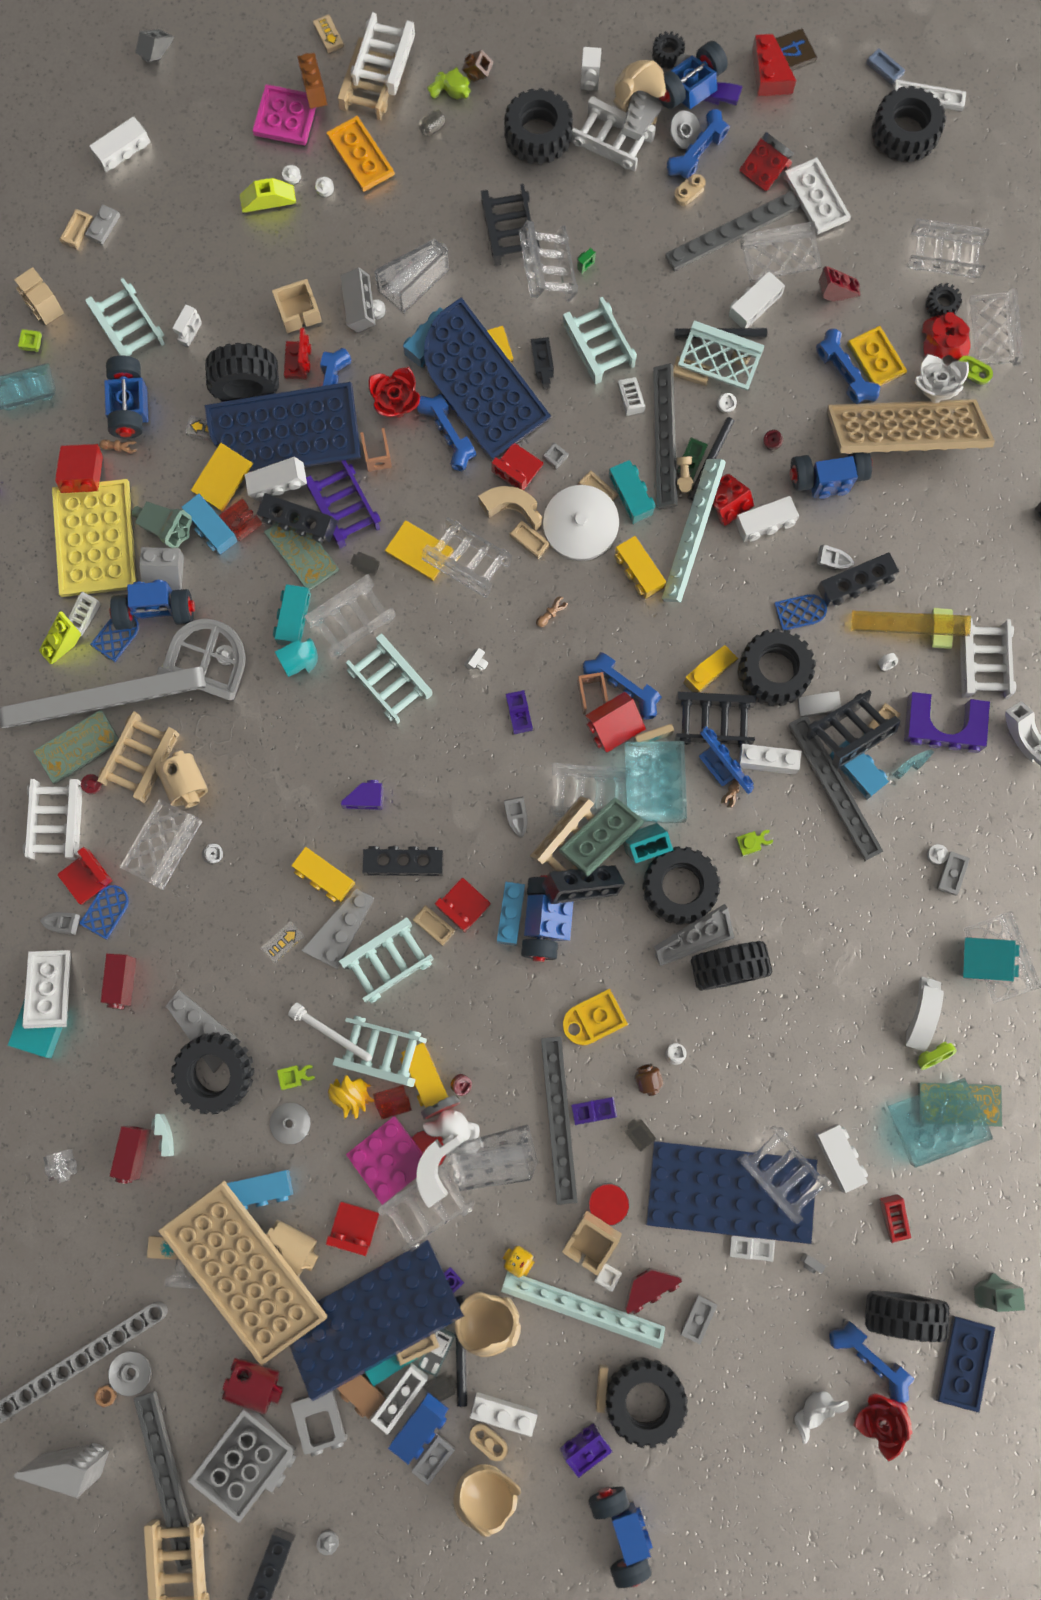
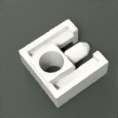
[172,305,202,347]

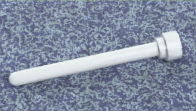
[288,1003,372,1062]

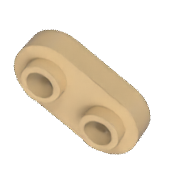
[674,174,706,206]
[470,1423,508,1461]

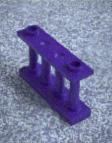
[306,460,381,549]

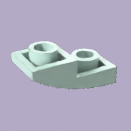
[152,1114,174,1156]

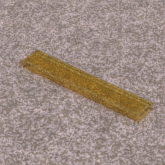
[851,611,971,636]

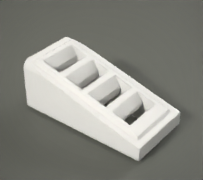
[618,377,645,416]
[68,592,102,636]

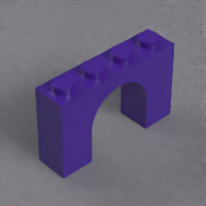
[904,692,990,753]

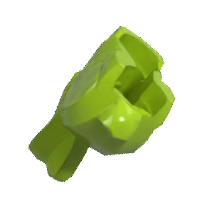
[427,67,471,99]

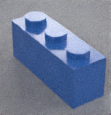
[388,1393,449,1464]

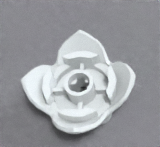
[915,354,969,403]

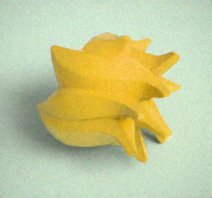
[328,1075,375,1119]

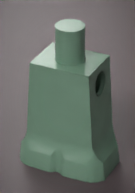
[132,501,192,548]
[973,1273,1025,1312]

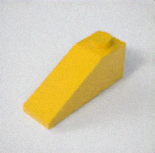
[683,645,738,693]

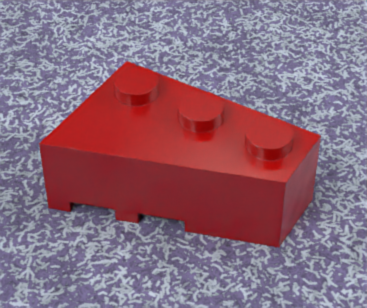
[752,34,796,96]

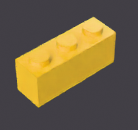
[614,536,666,599]
[291,847,356,903]
[400,1042,448,1108]

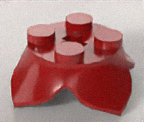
[922,312,970,360]
[368,367,420,418]
[854,1393,912,1461]

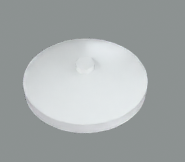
[543,485,619,561]

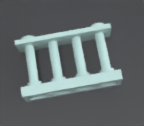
[85,278,165,356]
[562,297,637,385]
[346,633,432,724]
[339,918,434,1003]
[333,1015,427,1087]

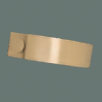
[478,486,542,531]

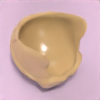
[613,60,666,125]
[455,1292,521,1357]
[453,1464,521,1537]

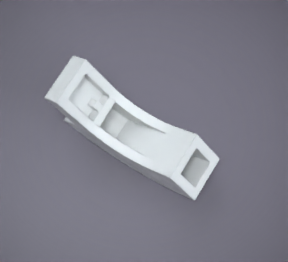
[1005,701,1041,766]
[906,977,944,1051]
[417,1135,464,1208]

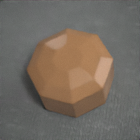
[94,1384,117,1408]

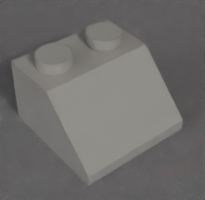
[140,547,184,591]

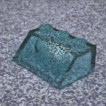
[0,363,56,411]

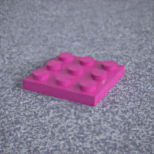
[253,84,316,146]
[346,1116,423,1205]

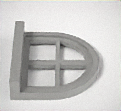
[157,619,246,700]

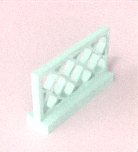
[678,321,765,391]

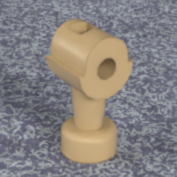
[676,457,694,493]

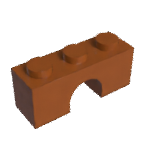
[297,52,327,109]

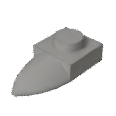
[817,545,855,569]
[504,796,527,837]
[40,912,80,935]

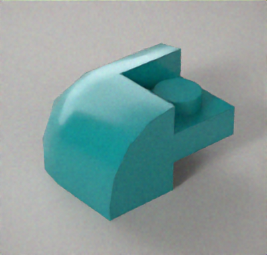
[275,638,318,677]

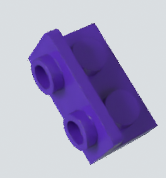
[560,1423,613,1478]

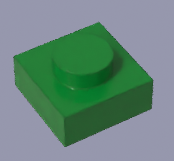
[577,248,596,273]

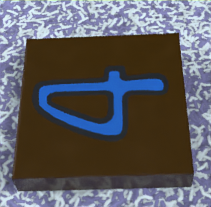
[776,28,817,70]

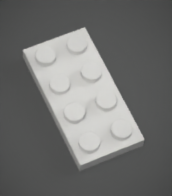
[784,158,851,235]
[23,950,71,1029]

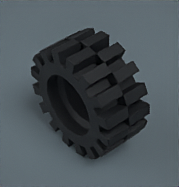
[652,31,685,69]
[926,283,962,317]

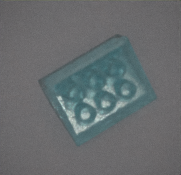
[625,741,687,823]
[888,1078,993,1168]

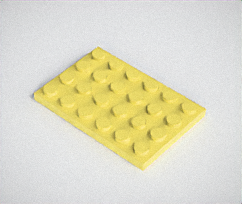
[52,479,137,597]

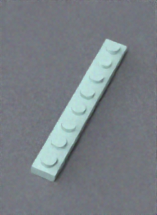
[662,459,726,603]
[501,1271,666,1349]

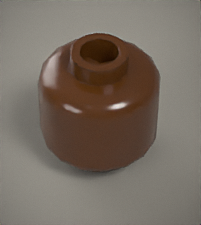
[634,1064,664,1096]

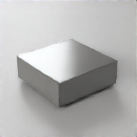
[542,442,569,470]

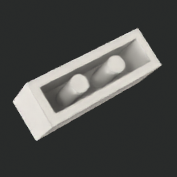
[89,116,150,172]
[729,271,785,328]
[245,457,307,501]
[735,496,799,542]
[738,744,801,775]
[814,1125,868,1193]
[371,1363,428,1435]
[470,1392,538,1437]

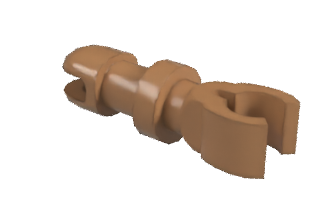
[99,439,137,453]
[536,596,568,627]
[721,774,745,808]

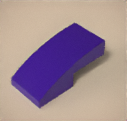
[703,82,743,106]
[505,690,533,734]
[572,1097,617,1125]

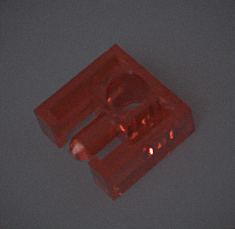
[219,498,262,542]
[373,1085,412,1119]

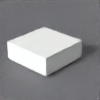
[594,1263,622,1292]

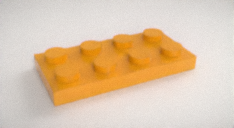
[326,116,394,192]

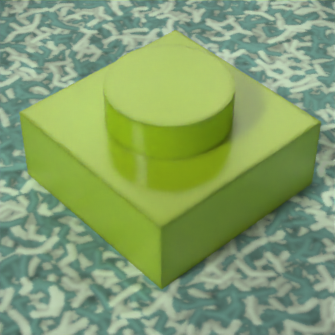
[18,329,42,352]

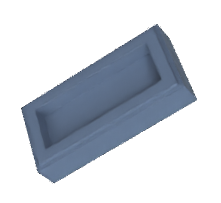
[866,48,905,85]

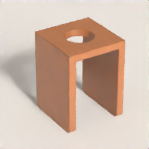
[360,428,392,472]
[577,672,608,715]

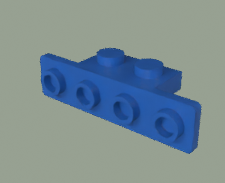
[699,726,754,794]

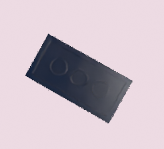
[936,1316,996,1413]

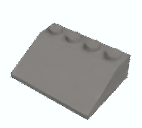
[189,1408,294,1523]
[14,1443,109,1498]

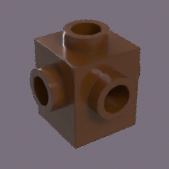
[462,50,494,82]

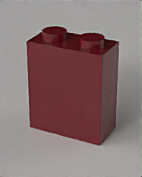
[100,953,136,1010]
[109,1126,151,1184]

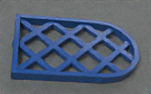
[774,594,827,631]
[90,616,139,662]
[79,885,129,940]

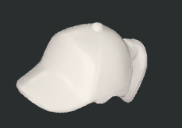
[423,1110,480,1149]
[795,1391,849,1444]

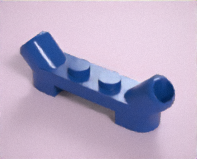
[667,109,730,179]
[816,328,881,404]
[320,348,351,386]
[417,394,477,471]
[583,652,662,720]
[829,1321,915,1403]

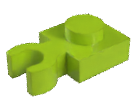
[735,830,773,857]
[277,1065,315,1090]

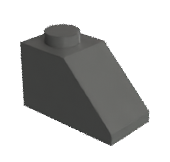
[135,29,174,62]

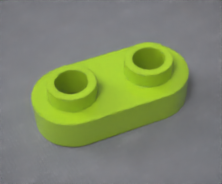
[959,356,993,385]
[917,1042,957,1070]

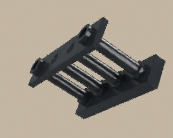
[481,184,540,266]
[806,690,900,769]
[675,692,756,747]

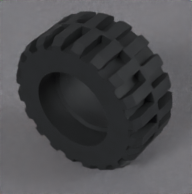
[872,86,946,162]
[504,88,573,164]
[205,343,279,402]
[738,628,816,706]
[642,846,721,925]
[690,941,772,991]
[171,1032,254,1115]
[865,1291,950,1343]
[606,1358,688,1448]

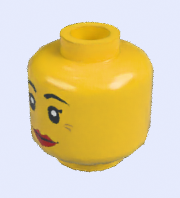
[502,1245,535,1278]

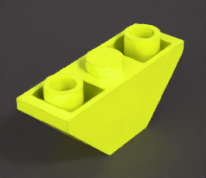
[239,178,296,213]
[39,611,81,665]

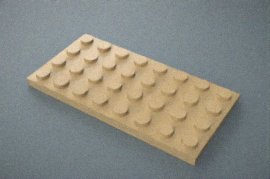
[827,399,995,454]
[159,1181,327,1366]

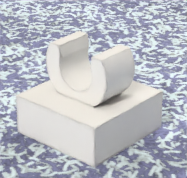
[464,648,488,670]

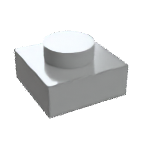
[800,1253,826,1274]

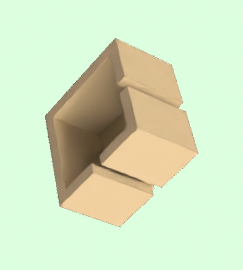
[14,267,64,325]
[272,279,322,333]
[562,1211,622,1276]

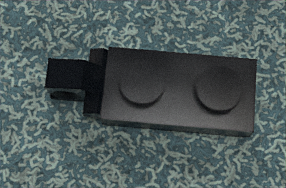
[531,337,554,389]

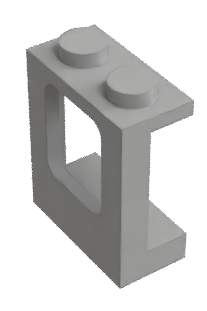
[290,1390,348,1456]

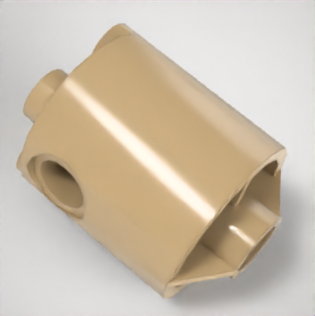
[155,750,208,808]
[266,1220,319,1278]

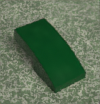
[677,438,708,479]

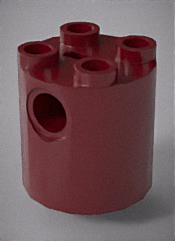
[222,1358,284,1415]

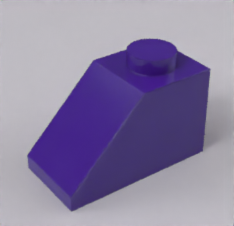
[341,780,383,810]

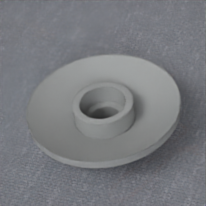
[670,111,701,149]
[270,1103,311,1144]
[108,1351,151,1396]

